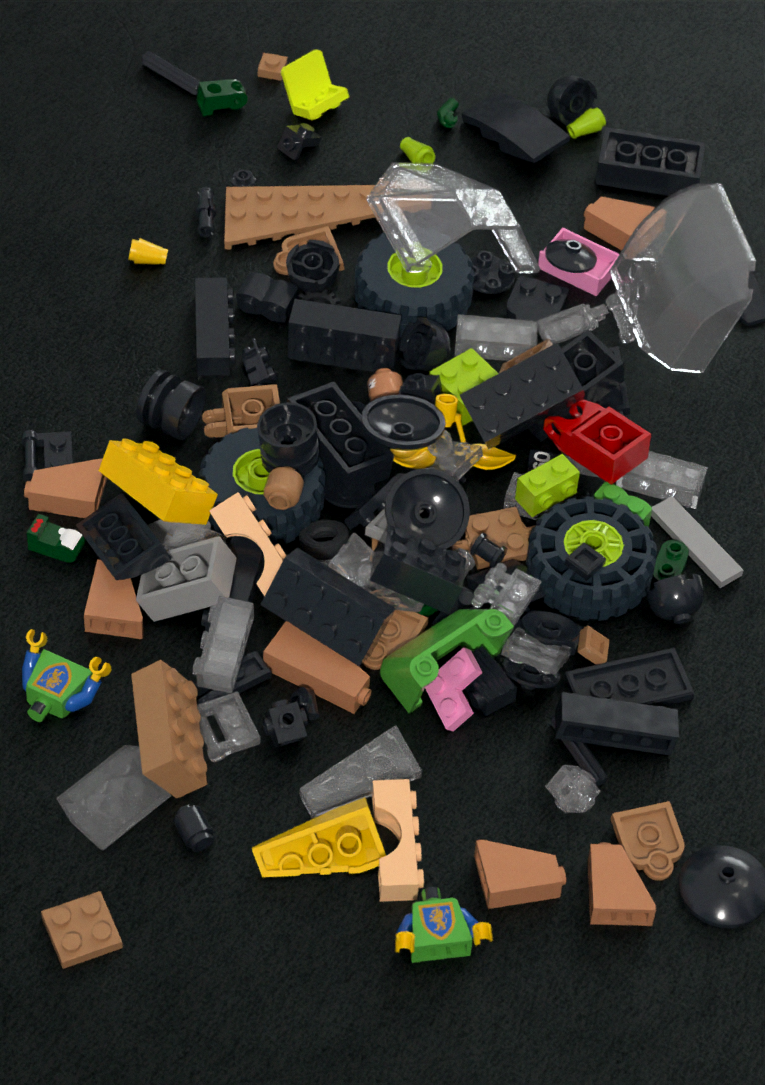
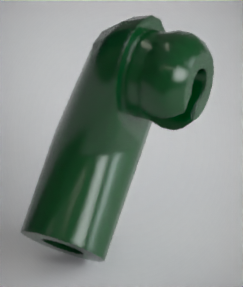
[437,98,459,128]

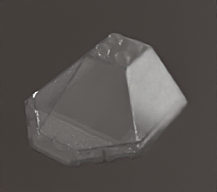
[366,162,540,273]

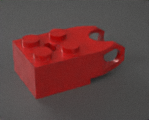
[544,399,651,485]

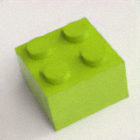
[429,348,498,426]

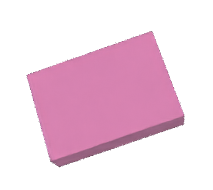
[538,228,621,296]

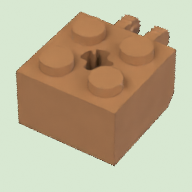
[202,384,280,438]

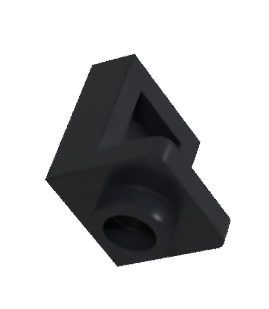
[277,123,322,160]

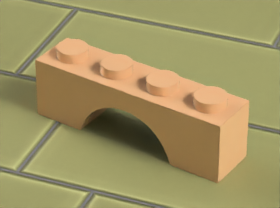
[209,492,286,597]
[372,779,424,902]

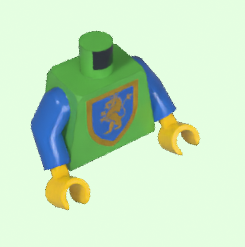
[22,629,111,722]
[395,887,493,963]

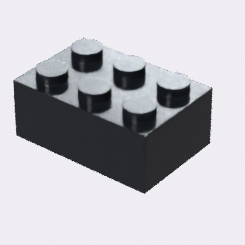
[369,525,466,614]

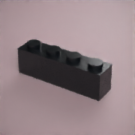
[195,277,235,376]
[201,536,265,645]
[555,692,679,755]

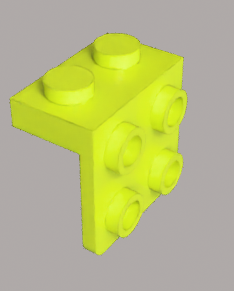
[281,49,349,120]

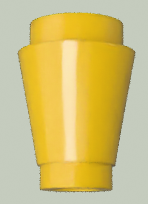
[128,238,168,265]

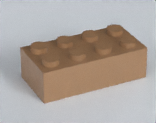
[131,660,207,798]

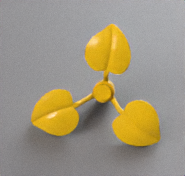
[390,394,516,470]

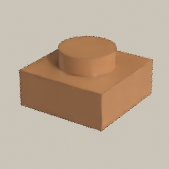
[258,53,288,81]
[578,626,609,665]

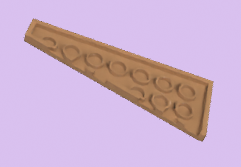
[224,184,432,249]

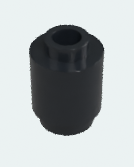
[173,805,214,852]

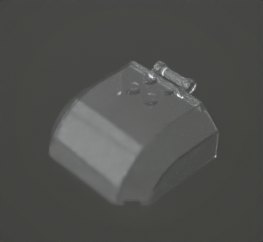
[606,183,756,373]

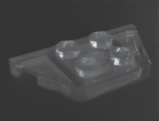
[328,533,424,612]

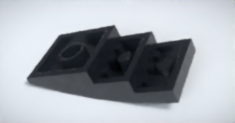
[462,91,570,163]

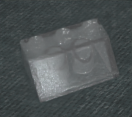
[56,745,171,850]

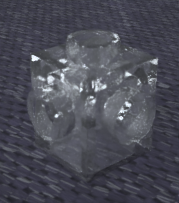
[545,765,601,813]

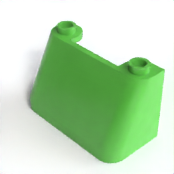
[380,609,514,713]

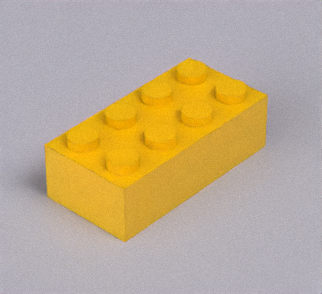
[98,439,218,525]

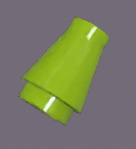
[567,108,606,139]
[400,137,435,169]

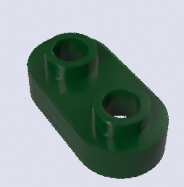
[652,540,689,583]

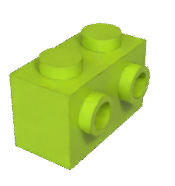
[515,454,580,517]

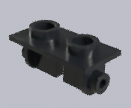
[241,338,279,392]

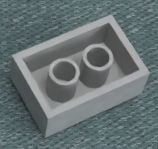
[136,536,236,622]

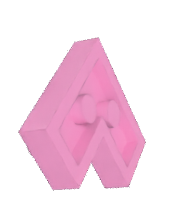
[425,648,483,731]

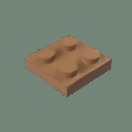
[41,891,122,969]

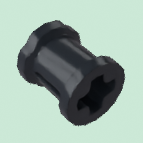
[470,532,508,569]

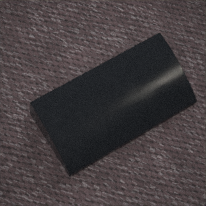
[76,493,172,581]

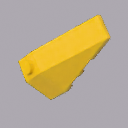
[252,798,386,877]

